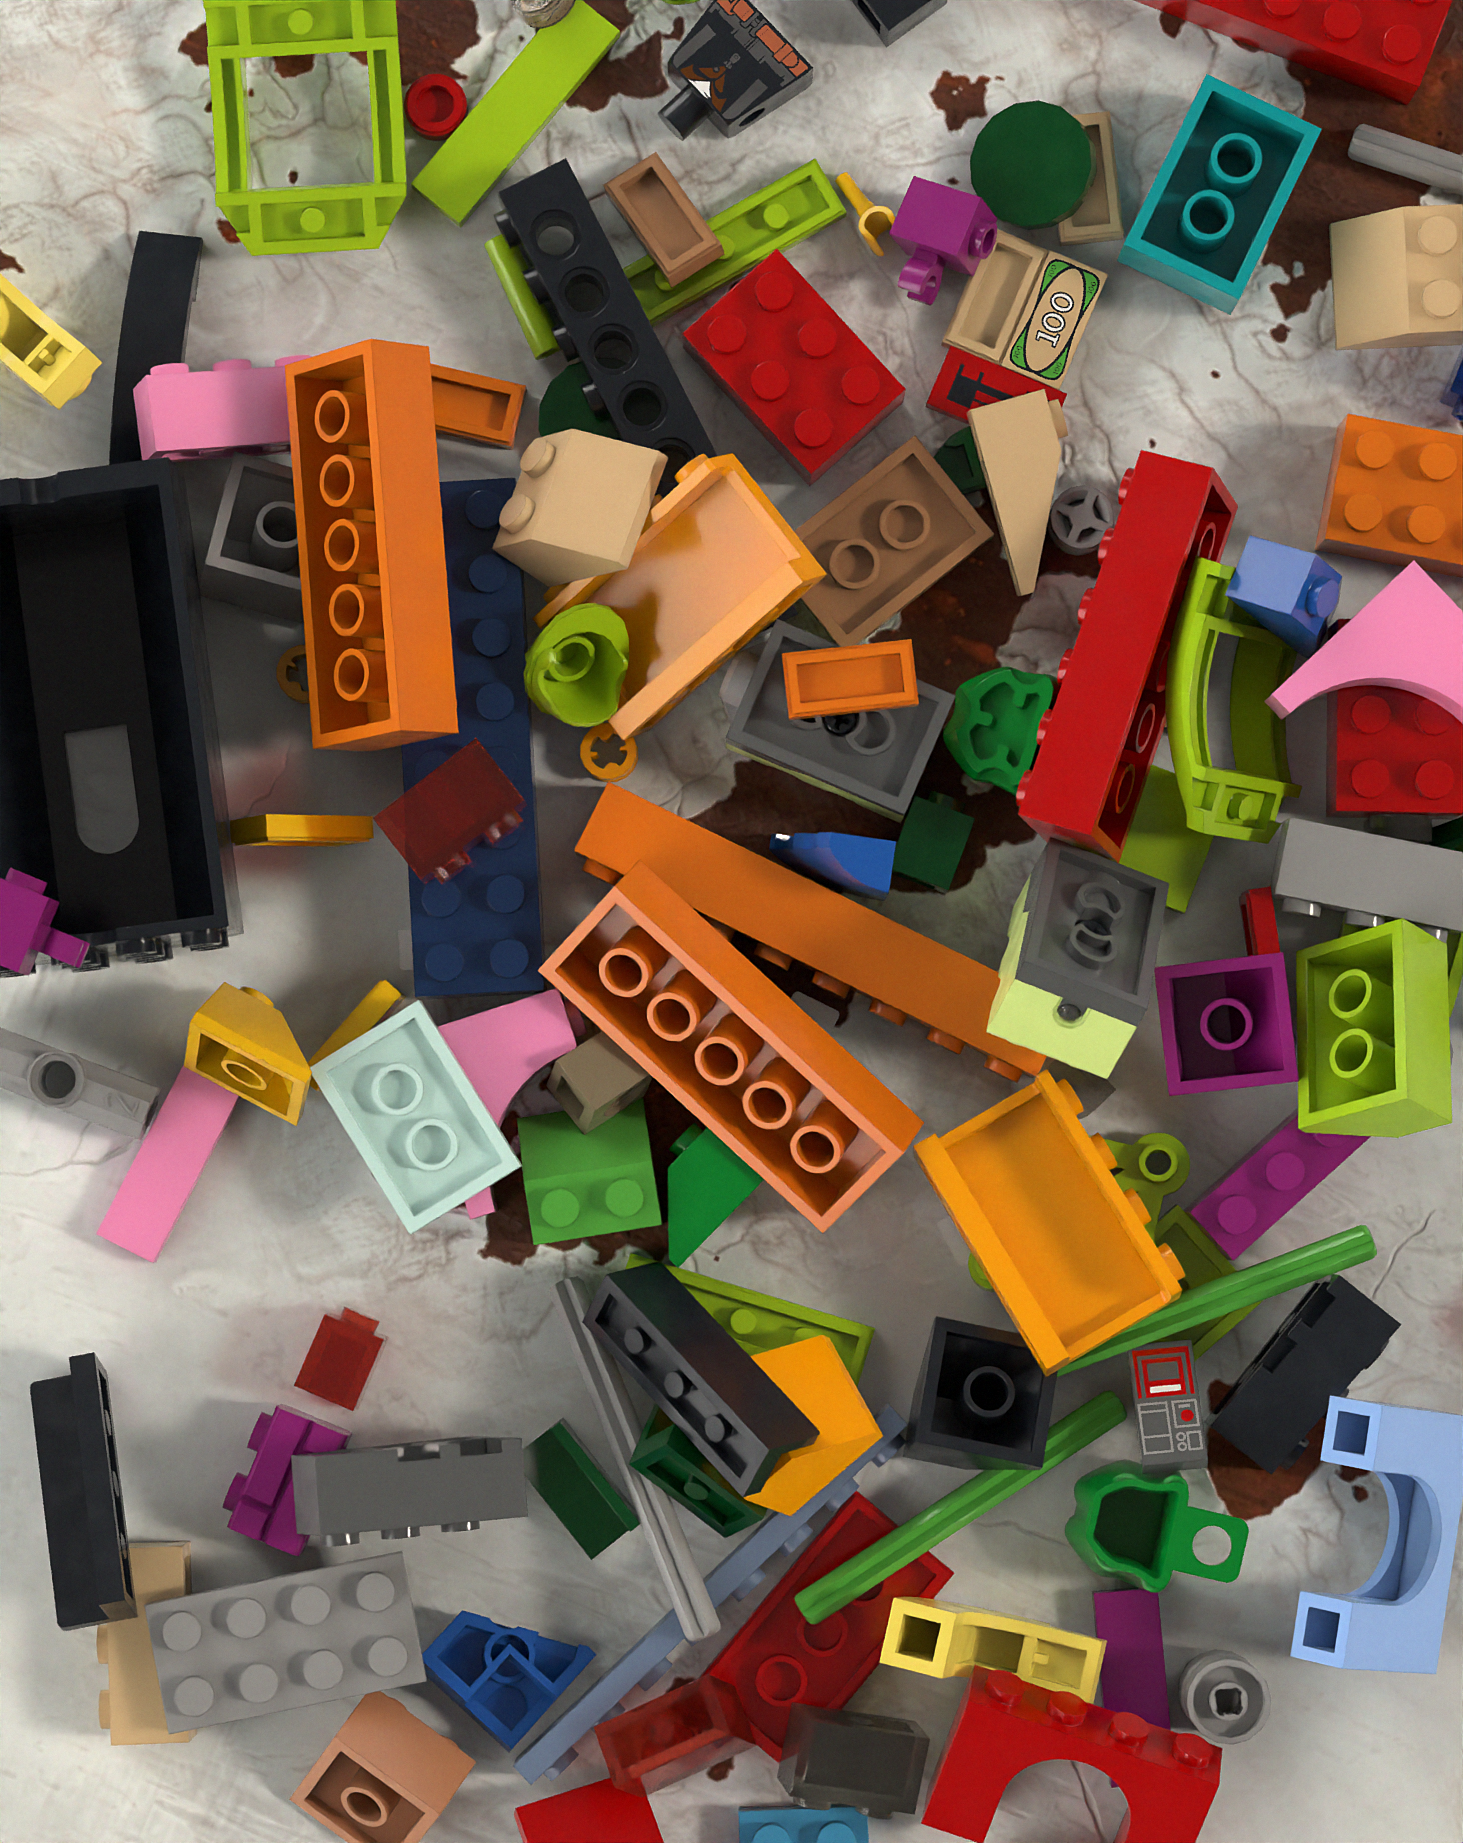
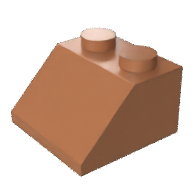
[289,1691,476,1843]

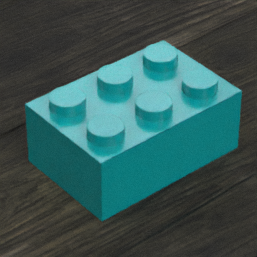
[1117,74,1322,315]

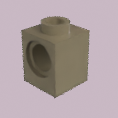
[546,1031,653,1135]

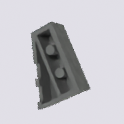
[291,1436,528,1547]

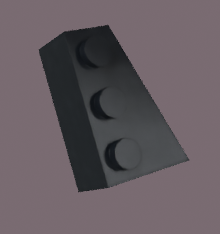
[1204,1274,1402,1475]

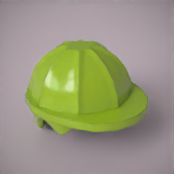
[523,603,629,728]

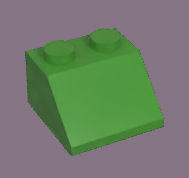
[517,1098,663,1245]

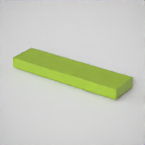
[411,0,621,228]
[597,159,847,328]
[626,1253,875,1387]

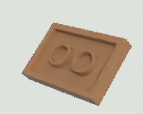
[794,435,994,647]

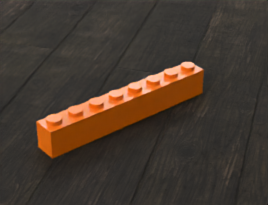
[574,782,1047,1083]

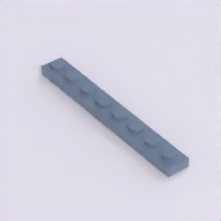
[513,1403,908,1785]

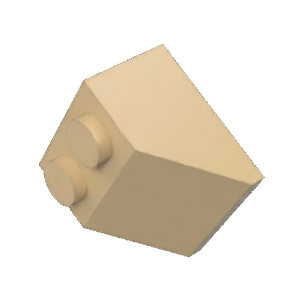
[1329,204,1463,351]
[492,429,668,587]

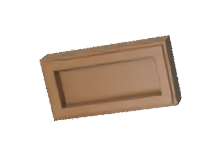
[603,152,725,288]

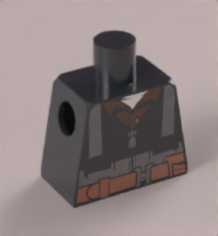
[658,0,813,141]

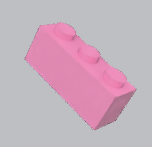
[133,355,312,462]

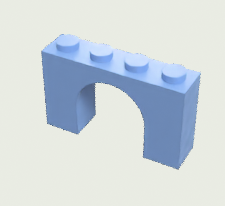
[1290,1396,1463,1674]

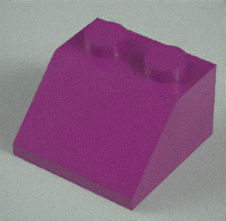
[1154,952,1299,1096]

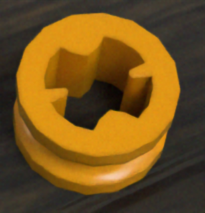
[276,645,310,704]
[580,723,638,782]

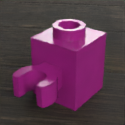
[889,176,998,306]
[0,868,90,976]

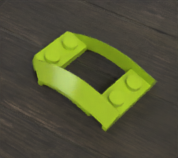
[203,0,407,256]
[1165,556,1302,844]

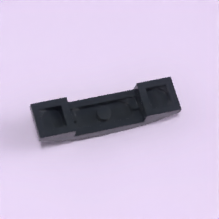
[109,231,203,466]

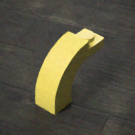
[0,273,102,410]
[879,1597,1107,1704]

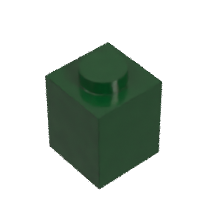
[892,791,975,894]

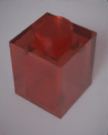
[294,1306,389,1411]

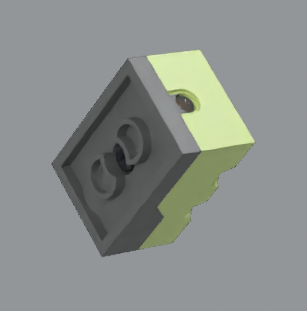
[719,619,956,823]
[986,836,1169,1079]

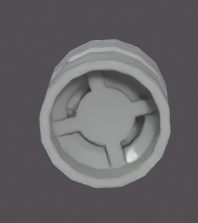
[1177,1649,1271,1745]

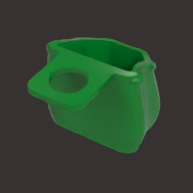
[943,667,1061,796]
[1065,1459,1249,1593]

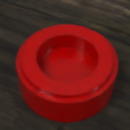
[404,74,468,141]

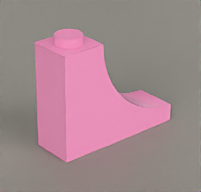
[1264,561,1463,724]
[438,988,587,1220]

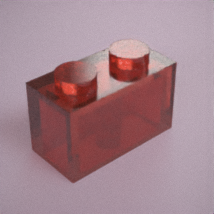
[373,738,527,885]
[594,1674,757,1798]

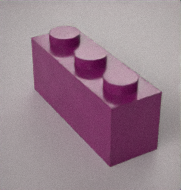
[1184,1107,1371,1261]

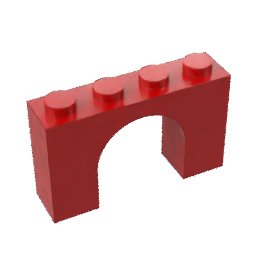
[921,1665,1222,1843]

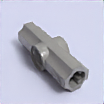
[0,1027,161,1140]

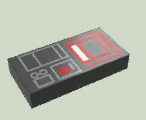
[1127,1340,1208,1474]

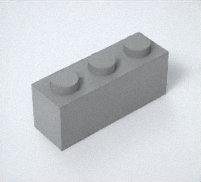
[1270,817,1463,943]

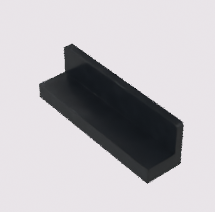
[582,1262,820,1497]
[30,1352,138,1631]

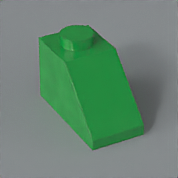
[668,1122,764,1268]

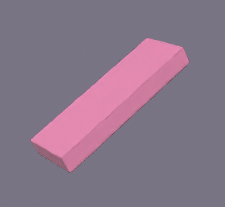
[96,1064,241,1263]

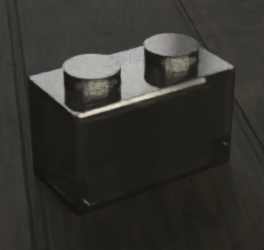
[777,1702,930,1819]

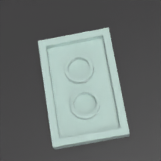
[310,1000,522,1235]

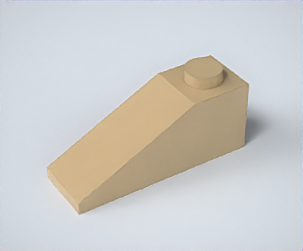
[966,389,1068,596]

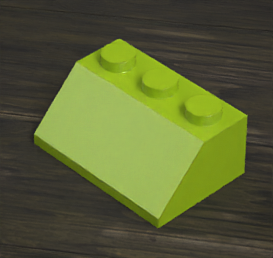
[1296,918,1452,1138]

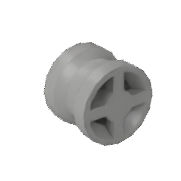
[1047,485,1114,556]

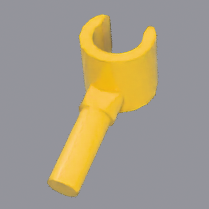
[835,172,896,256]

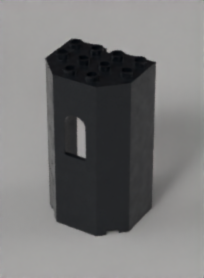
[0,457,244,978]

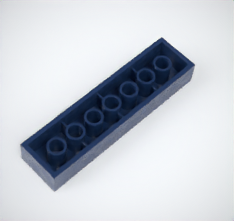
[401,478,547,1000]

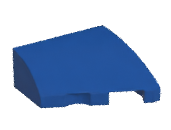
[769,832,896,901]
[422,1610,597,1752]

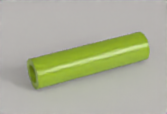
[484,234,560,360]

